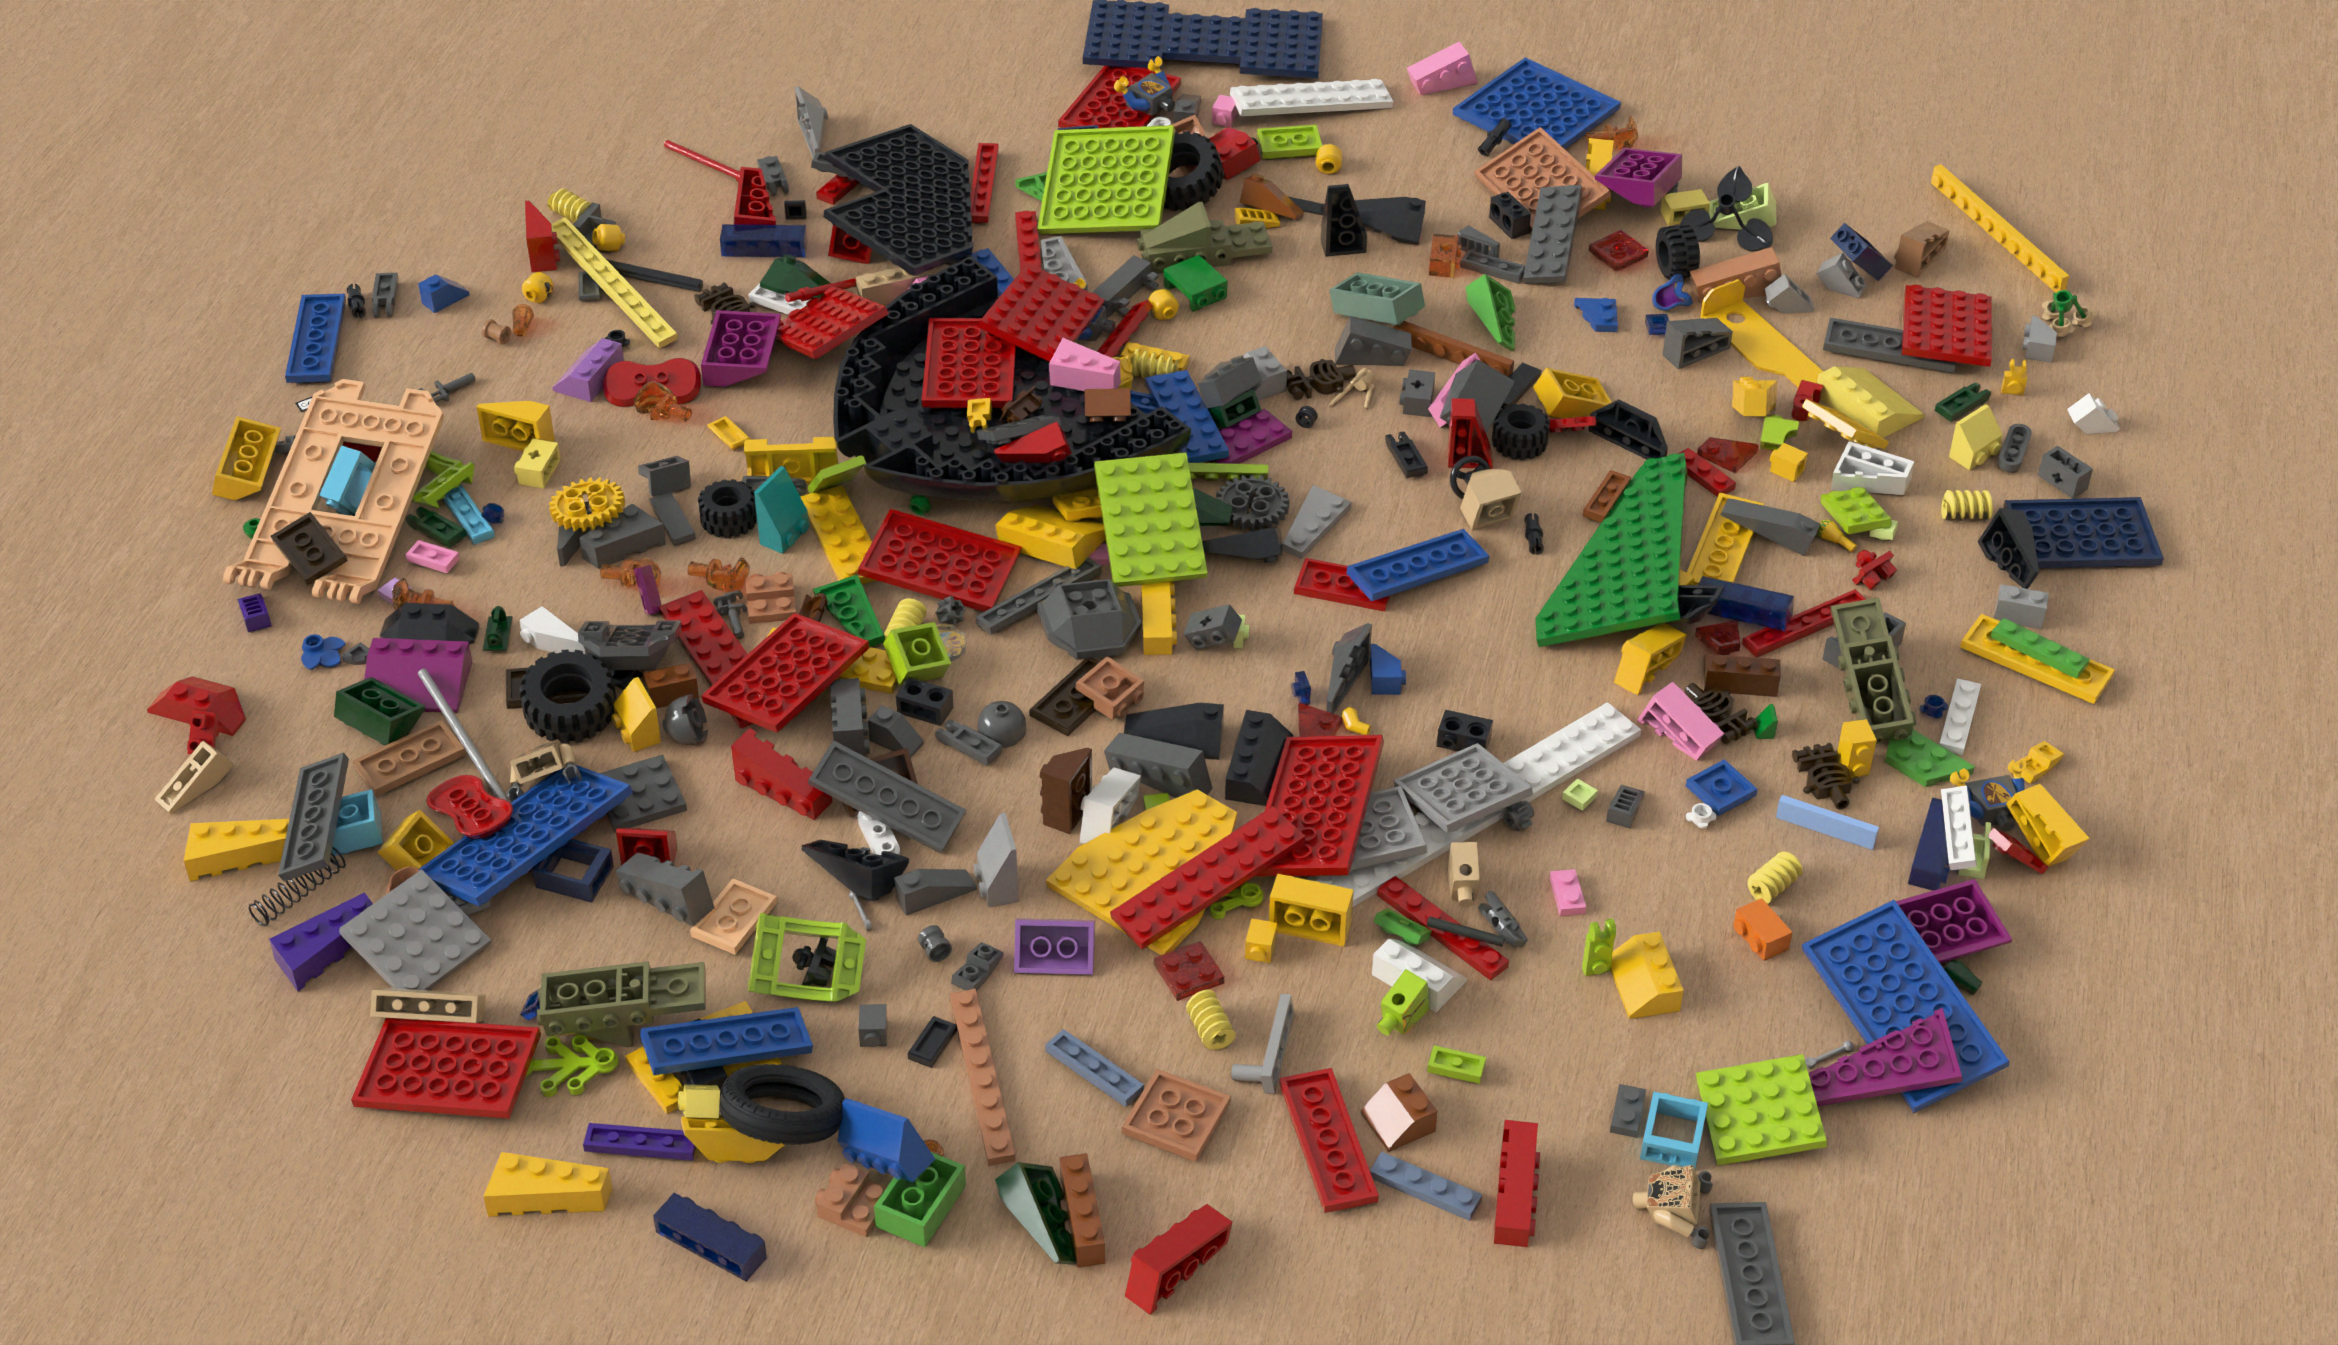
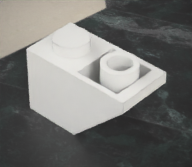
[2067,393,2120,434]

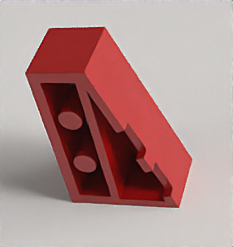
[1447,398,1493,469]

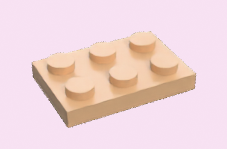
[690,879,777,955]

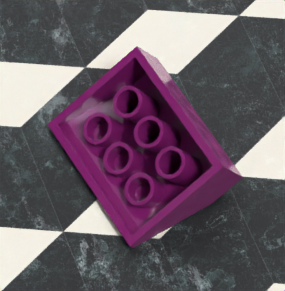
[1595,148,1682,208]
[701,310,781,387]
[364,638,473,713]
[1896,879,2012,963]

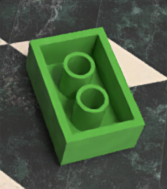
[874,1152,966,1247]

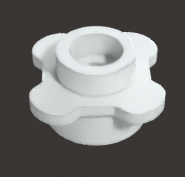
[1686,803,1716,829]

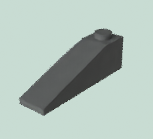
[1720,498,1820,556]

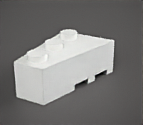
[1831,441,1914,495]
[1079,767,1141,844]

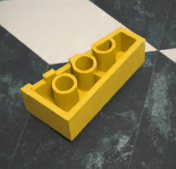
[184,819,290,881]
[483,1152,613,1217]

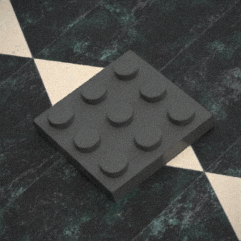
[977,415,1061,444]
[599,754,687,832]

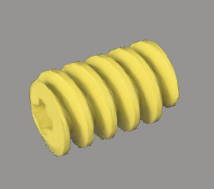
[547,188,592,223]
[1131,349,1179,379]
[1941,490,1993,519]
[884,598,927,640]
[1748,851,1803,904]
[1186,990,1235,1050]

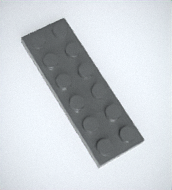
[1523,185,1583,284]
[1823,318,1956,373]
[808,740,966,854]
[278,753,349,881]
[1709,1202,1795,1345]

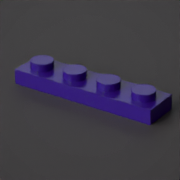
[583,1123,696,1160]

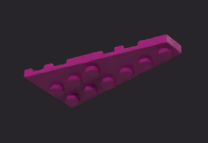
[1809,1008,1962,1107]

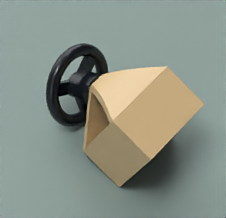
[1450,456,1521,530]

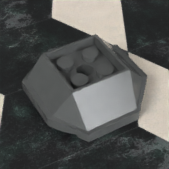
[1037,579,1141,660]
[578,620,682,670]

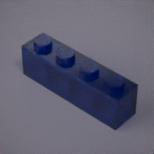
[720,224,808,257]
[1698,576,1794,631]
[1908,797,1950,891]
[653,1192,767,1282]

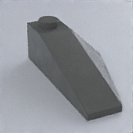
[1326,623,1372,720]

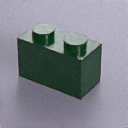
[1207,390,1261,428]

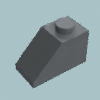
[868,705,924,758]

